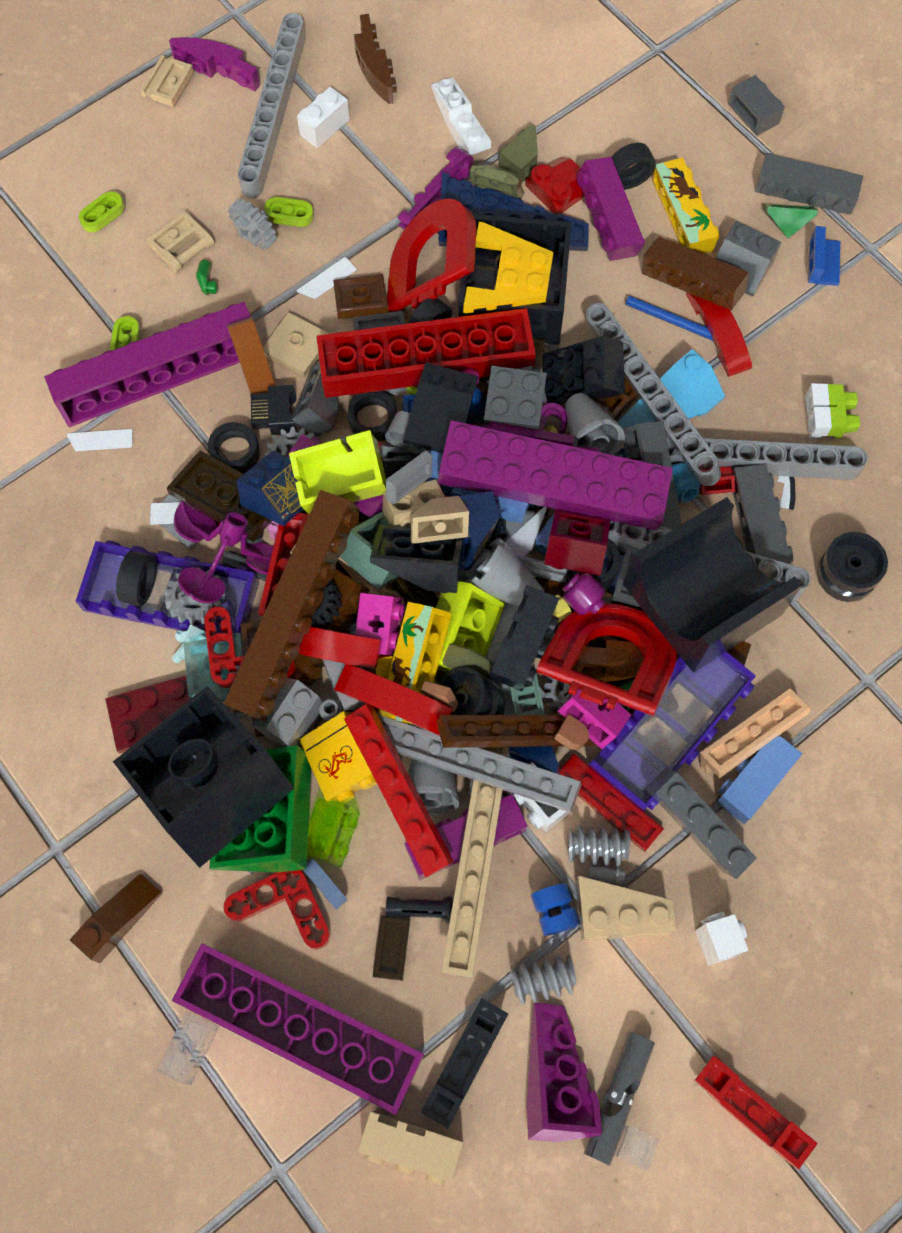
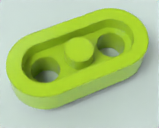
[78,191,125,232]
[264,197,314,227]
[110,316,141,350]

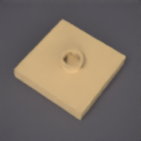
[263,312,330,377]

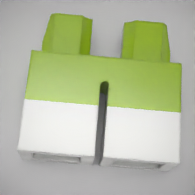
[805,383,860,440]

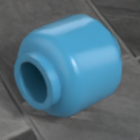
[671,463,701,503]

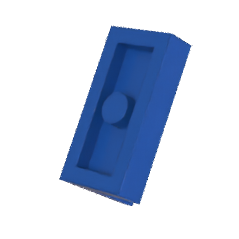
[808,226,841,286]

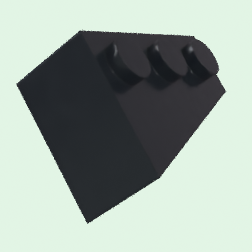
[490,585,559,692]

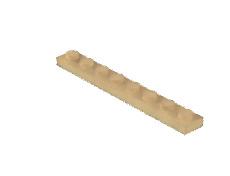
[442,747,509,978]

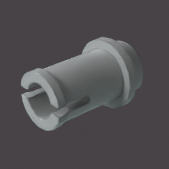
[319,698,343,721]
[588,864,626,887]

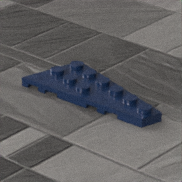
[439,172,589,251]

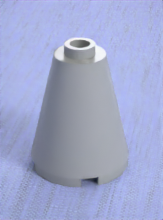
[565,393,625,456]
[465,538,544,608]
[408,759,459,816]

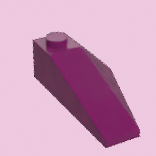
[526,1003,602,1142]

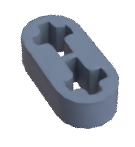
[303,858,347,910]

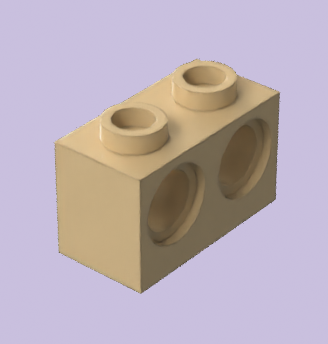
[383,480,445,527]

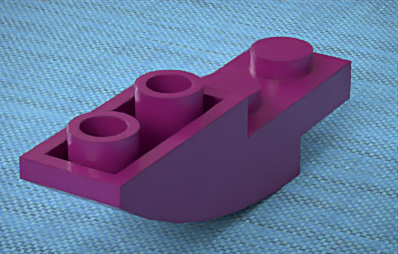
[169,37,260,91]

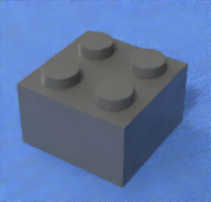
[484,366,547,430]

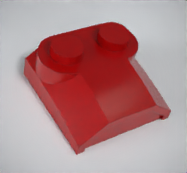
[525,157,585,215]

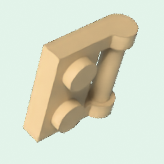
[146,211,215,273]

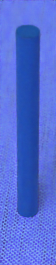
[625,295,715,342]

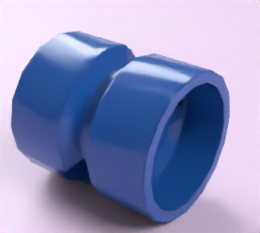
[531,883,581,936]

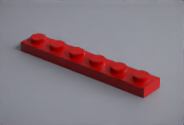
[344,704,454,878]

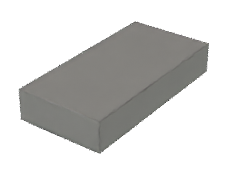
[386,451,433,504]

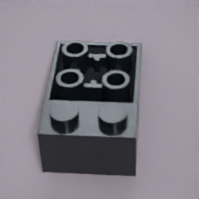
[543,336,625,404]

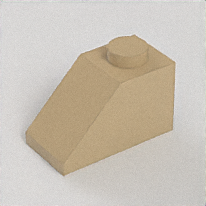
[411,496,469,544]

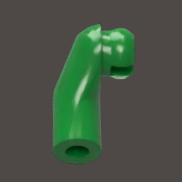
[196,260,218,295]

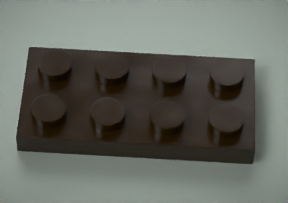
[166,450,272,542]

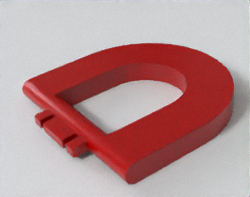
[387,199,476,313]
[536,604,677,716]

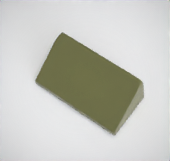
[442,644,494,679]

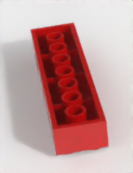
[316,308,536,398]

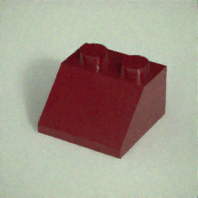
[544,509,611,576]

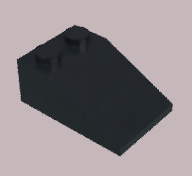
[403,362,478,453]
[370,525,464,593]

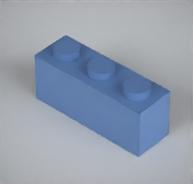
[717,735,802,824]

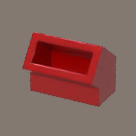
[699,466,735,495]

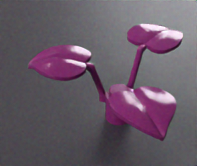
[173,501,273,603]

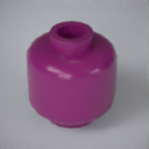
[562,573,605,615]

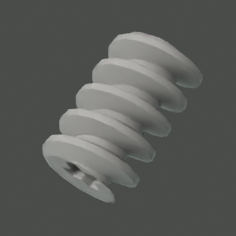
[568,825,630,867]
[510,955,576,1005]

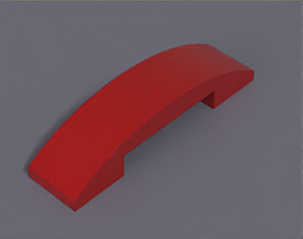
[686,292,752,377]
[299,626,382,668]
[334,664,453,736]
[694,1055,818,1170]

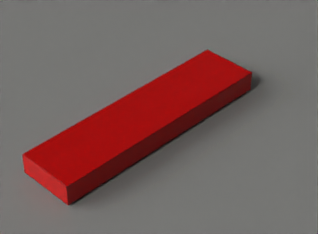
[559,754,664,852]

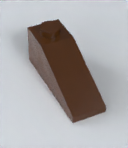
[70,874,162,963]

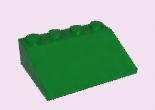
[209,745,311,872]

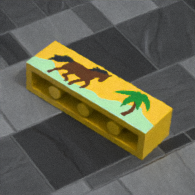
[652,157,719,254]
[378,602,452,724]

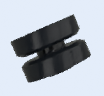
[817,532,888,602]
[436,667,506,715]

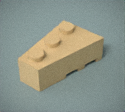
[575,876,676,941]
[358,1111,463,1186]

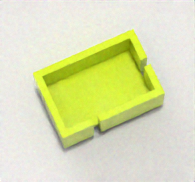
[289,430,386,514]

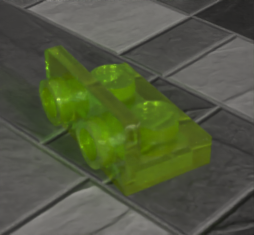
[307,797,360,867]

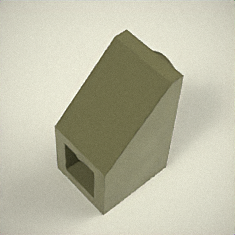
[499,123,538,184]

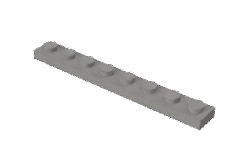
[377,714,582,813]

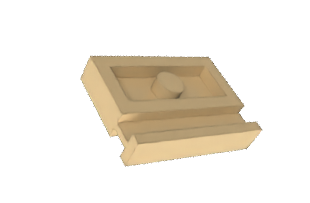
[141,55,194,107]

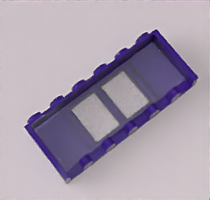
[75,540,259,643]
[589,652,756,811]

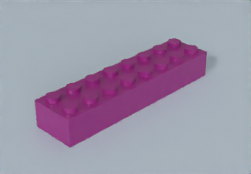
[44,302,251,427]
[438,421,673,531]
[172,943,424,1115]

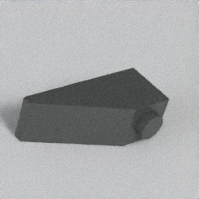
[292,361,338,437]

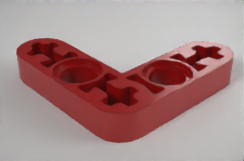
[204,607,296,689]
[223,870,331,950]

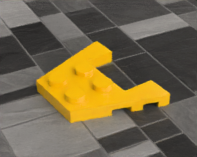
[463,222,553,313]

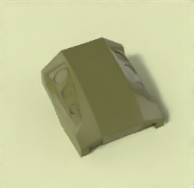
[470,164,524,200]

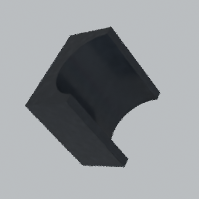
[458,214,572,345]
[623,497,802,673]
[113,686,294,868]

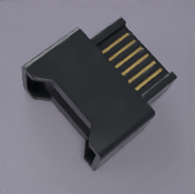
[250,385,298,435]

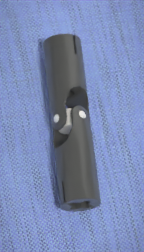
[583,1032,655,1166]

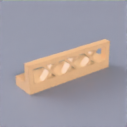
[700,689,810,778]

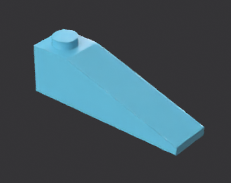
[618,349,725,428]

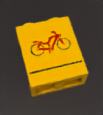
[299,711,377,804]

